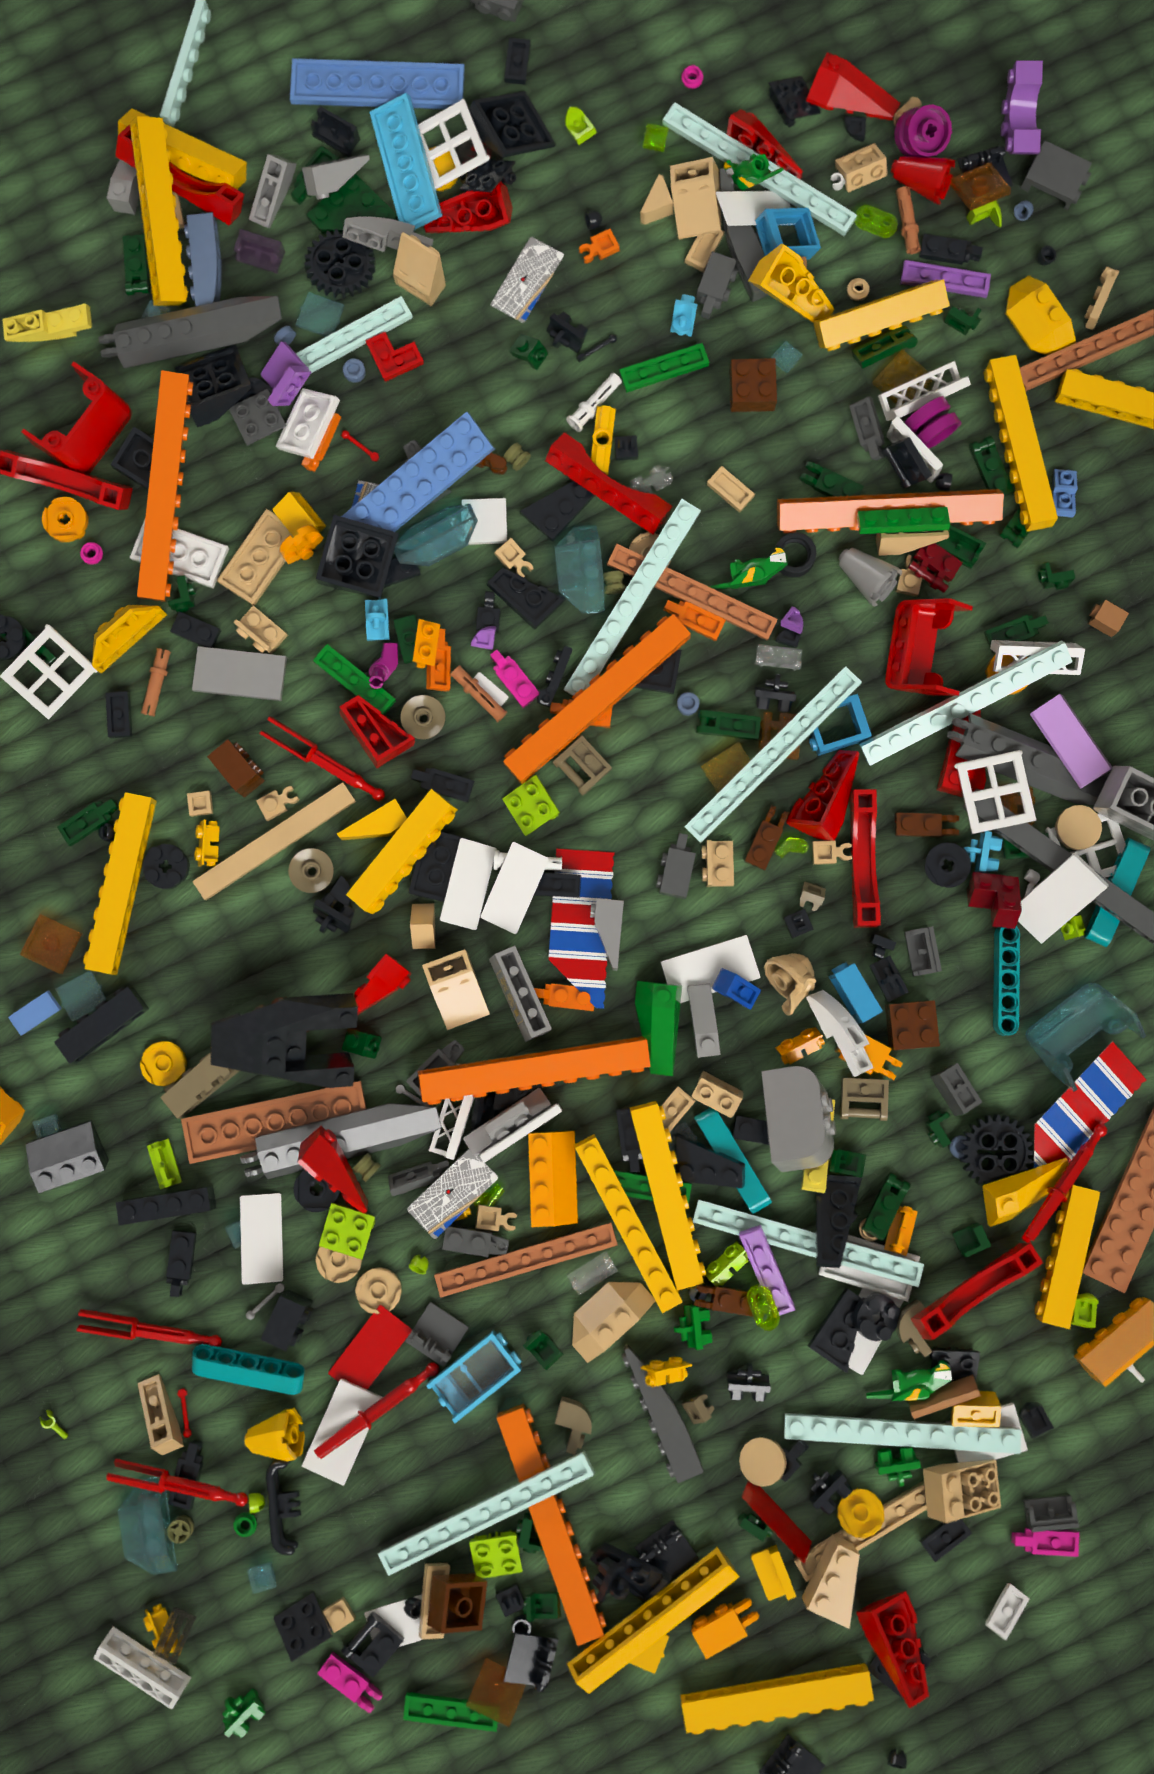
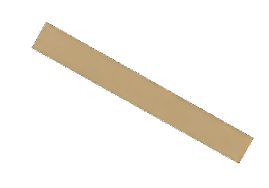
[192,782,356,900]
[794,1480,927,1582]

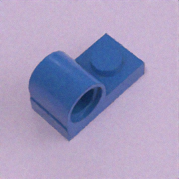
[711,968,761,1010]

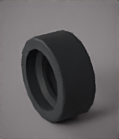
[774,532,817,578]

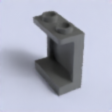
[1021,141,1092,210]

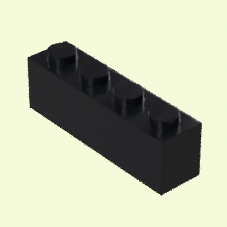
[54,986,149,1064]
[116,1185,216,1226]

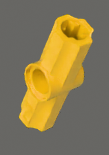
[591,405,616,475]

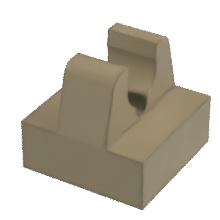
[800,882,826,911]
[682,1394,714,1424]

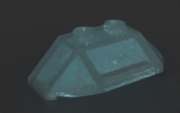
[394,504,478,567]
[555,525,605,614]
[118,1477,177,1575]

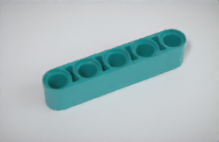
[1084,838,1150,947]
[993,926,1020,1036]
[694,1107,772,1215]
[192,1344,305,1395]

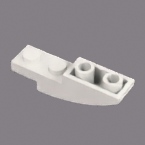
[806,990,874,1077]

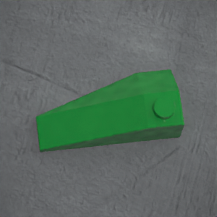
[635,981,682,1076]

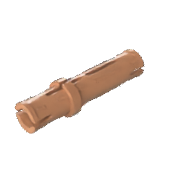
[896,186,921,254]
[140,648,171,717]
[450,665,507,722]

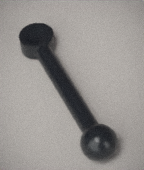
[577,334,617,362]

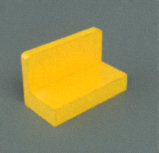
[273,492,326,537]
[951,1391,1001,1428]
[751,1545,796,1601]

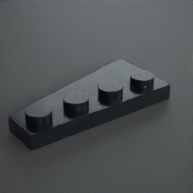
[815,1175,862,1268]

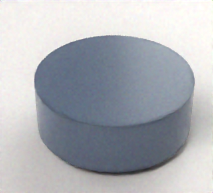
[274,326,296,346]
[343,359,366,383]
[677,692,699,716]
[949,1135,967,1158]

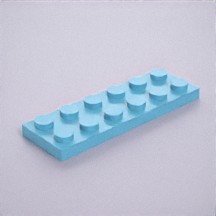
[370,93,443,230]

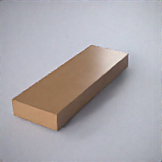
[908,1375,980,1419]

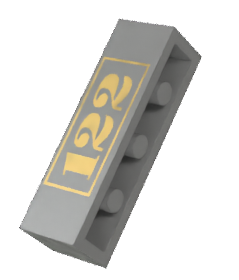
[489,946,552,1042]

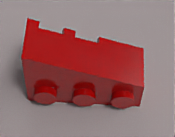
[340,695,415,768]

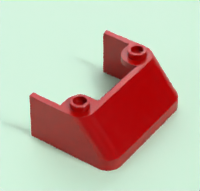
[21,361,132,474]
[885,598,973,696]

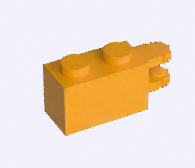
[835,1035,903,1080]
[691,1598,760,1659]

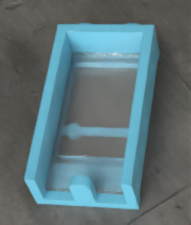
[426,1330,522,1423]

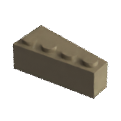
[160,1053,239,1119]

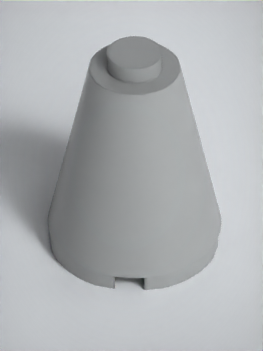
[839,548,902,607]

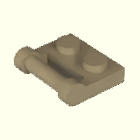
[553,736,612,796]
[840,1078,889,1121]

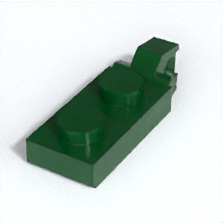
[291,146,339,205]
[984,615,1049,653]
[57,798,119,846]

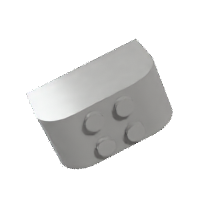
[1093,766,1154,840]
[762,1066,836,1172]

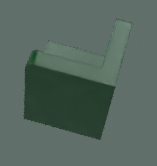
[952,1223,991,1257]

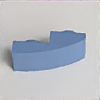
[1052,469,1078,517]
[8,990,62,1036]

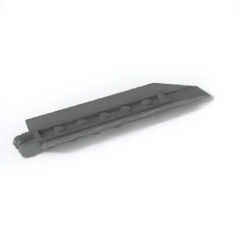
[98,296,282,368]
[947,713,1109,805]
[240,1103,442,1179]

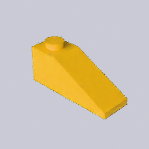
[337,799,407,840]

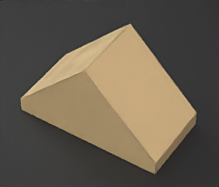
[640,175,673,225]
[410,903,436,949]

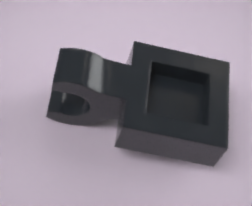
[476,591,500,633]
[781,1440,809,1482]

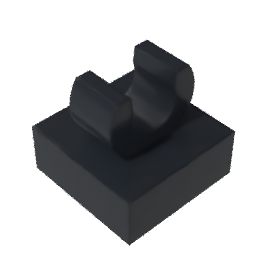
[615,435,638,461]
[783,909,814,939]
[869,934,897,959]
[496,1583,525,1617]

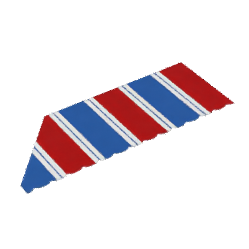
[548,849,615,1009]
[1034,1041,1146,1168]

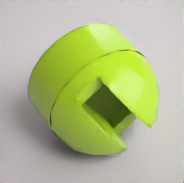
[409,1254,429,1274]
[249,1493,266,1513]

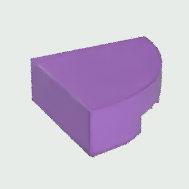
[781,606,803,634]
[471,626,496,650]

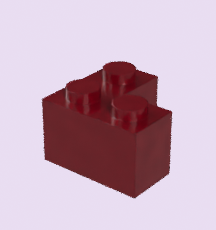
[967,872,1022,929]

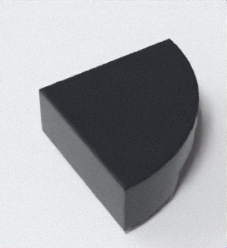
[844,116,866,142]
[775,626,804,649]
[329,876,351,906]

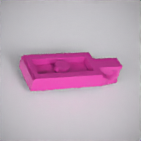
[490,650,539,708]
[1011,1528,1080,1557]

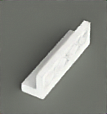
[878,361,971,421]
[990,640,1085,675]
[429,1063,475,1160]
[94,1627,191,1709]

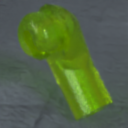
[774,837,809,859]
[473,1184,505,1207]

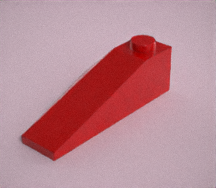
[806,52,901,121]
[727,109,803,180]
[424,181,512,233]
[937,710,986,797]
[786,750,860,841]
[354,954,412,1015]
[298,1125,368,1214]
[856,1591,929,1708]

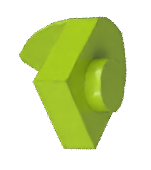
[565,106,597,145]
[966,198,1002,227]
[1071,1293,1099,1329]

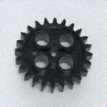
[304,229,376,299]
[958,1114,1034,1185]

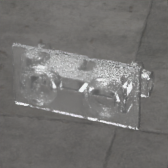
[628,465,673,494]
[755,644,802,671]
[567,1251,618,1295]

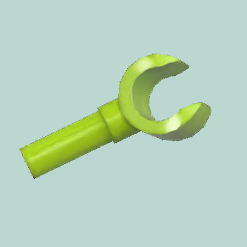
[39,1410,68,1439]

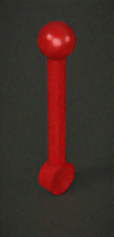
[341,430,379,462]
[178,1388,192,1438]

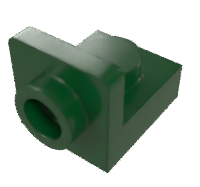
[944,306,982,336]
[737,1512,774,1541]

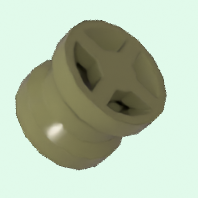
[503,442,531,471]
[602,571,626,595]
[352,1153,381,1182]
[167,1515,194,1544]

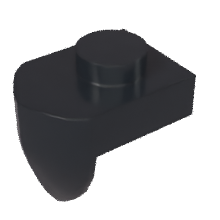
[1019,1402,1054,1439]

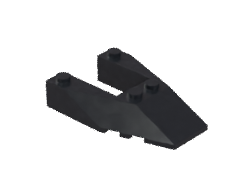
[210,993,358,1088]

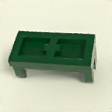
[936,525,986,569]

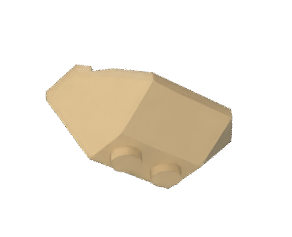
[572,1282,655,1363]

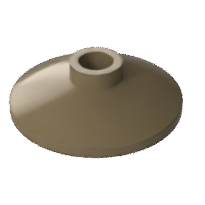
[401,695,445,739]
[288,848,334,893]

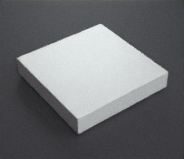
[462,498,507,545]

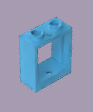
[755,208,821,260]
[809,694,872,756]
[829,962,883,1024]

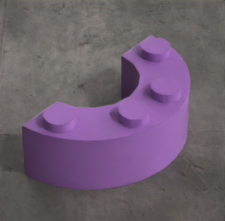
[1001,61,1043,154]

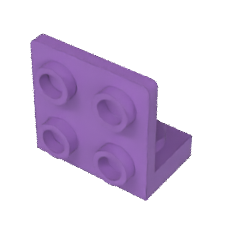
[261,342,311,406]

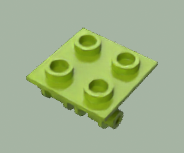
[502,775,560,836]
[319,1203,375,1260]
[469,1530,523,1578]

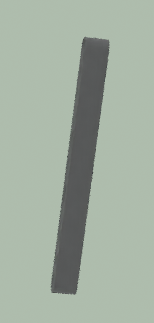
[963,789,1154,945]

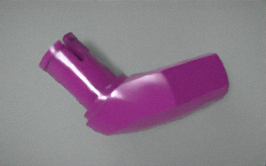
[369,643,398,689]

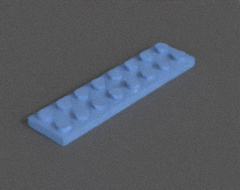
[290,59,465,109]
[341,412,495,532]

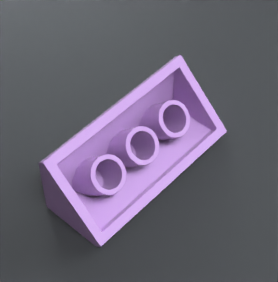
[1030,694,1112,789]

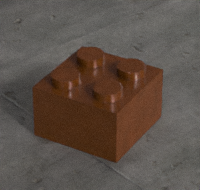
[729,358,777,412]
[207,739,265,798]
[885,1000,940,1050]
[427,1573,487,1634]

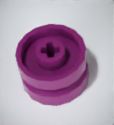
[895,104,952,157]
[904,396,962,449]

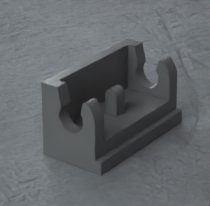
[904,926,942,977]
[931,1063,982,1116]
[1023,1495,1079,1532]

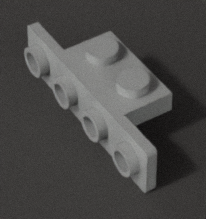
[463,1088,551,1157]

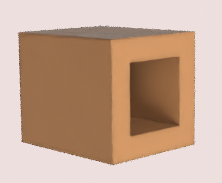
[1088,600,1129,637]

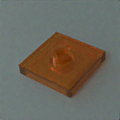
[950,163,1011,211]
[20,914,82,974]
[466,1658,526,1727]

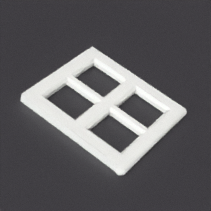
[418,99,490,189]
[0,624,98,720]
[954,750,1036,834]
[1045,814,1126,878]

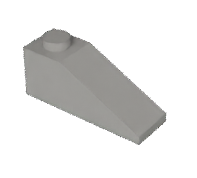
[249,154,297,228]
[302,155,370,199]
[107,160,139,215]
[590,898,624,971]
[688,983,721,1058]

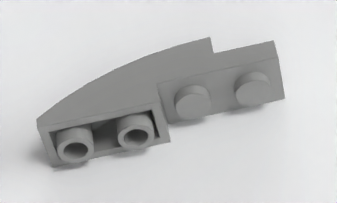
[343,217,434,252]

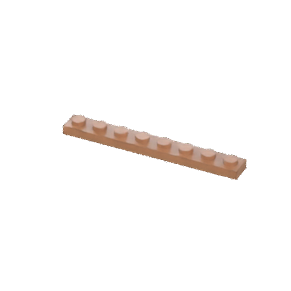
[1020,309,1154,391]
[607,544,778,641]
[434,1222,618,1298]

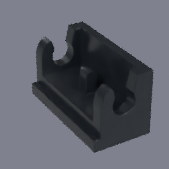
[311,106,360,157]

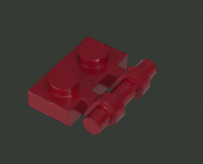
[908,543,962,593]

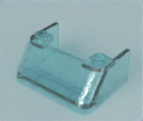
[1026,983,1146,1092]

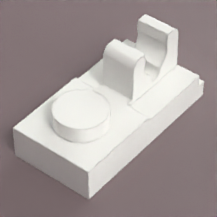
[985,1583,1029,1640]

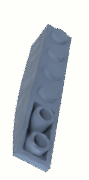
[184,212,222,306]

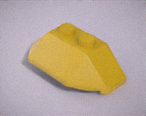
[1005,276,1076,355]
[92,605,167,674]

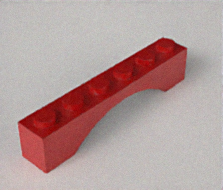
[115,124,244,226]
[545,432,673,535]
[0,450,133,510]
[850,789,881,928]
[910,1243,1043,1340]

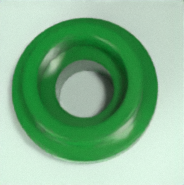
[233,1512,257,1537]

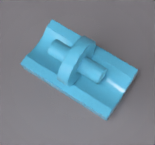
[670,294,698,337]
[365,599,390,641]
[964,831,1003,873]

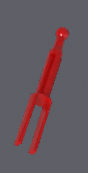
[260,716,385,801]
[1021,1124,1107,1244]
[77,1309,222,1347]
[313,1362,439,1459]
[106,1458,248,1507]

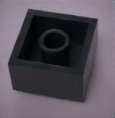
[110,427,154,490]
[260,1289,314,1351]

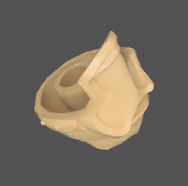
[764,953,816,1016]

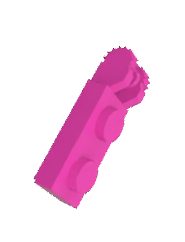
[318,1652,383,1713]

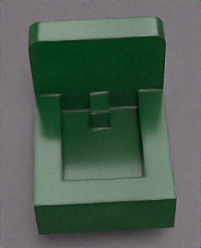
[509,334,548,370]
[1037,561,1075,590]
[168,575,196,612]
[341,1028,382,1059]
[925,1110,951,1148]
[828,1149,866,1177]
[523,1330,563,1370]
[516,1512,542,1553]
[523,1592,561,1621]

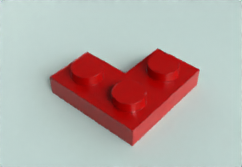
[366,332,424,382]

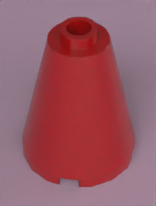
[891,156,955,205]

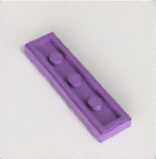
[900,260,991,298]
[739,1225,795,1317]

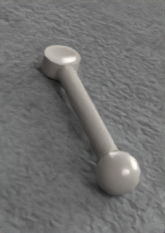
[396,1085,437,1108]
[246,1283,285,1320]

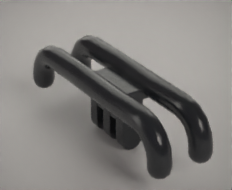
[266,1459,301,1555]

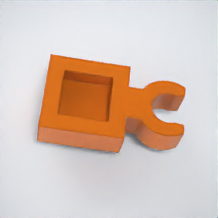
[579,229,620,263]

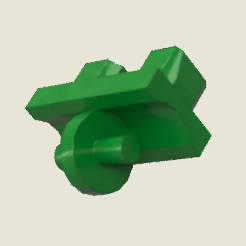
[673,1304,713,1350]
[874,1446,921,1487]
[222,1688,265,1738]

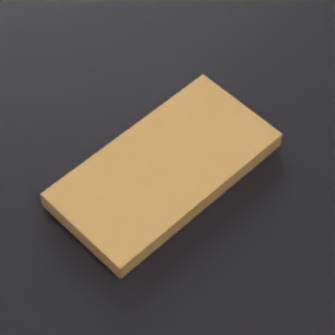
[217,509,294,606]

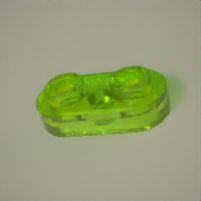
[855,205,898,238]
[747,1285,780,1331]

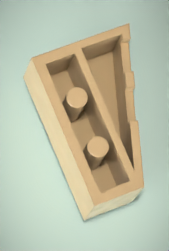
[802,1534,859,1629]

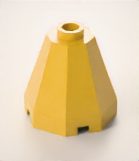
[244,1408,305,1461]

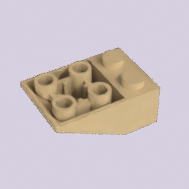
[670,157,721,239]
[393,232,446,306]
[422,949,490,1030]
[923,1459,1001,1523]

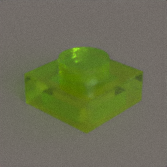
[643,124,669,152]

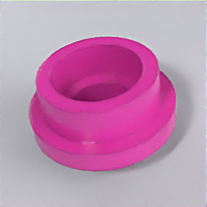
[681,65,703,89]
[80,542,103,565]

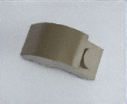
[896,1299,932,1357]
[555,1396,592,1455]

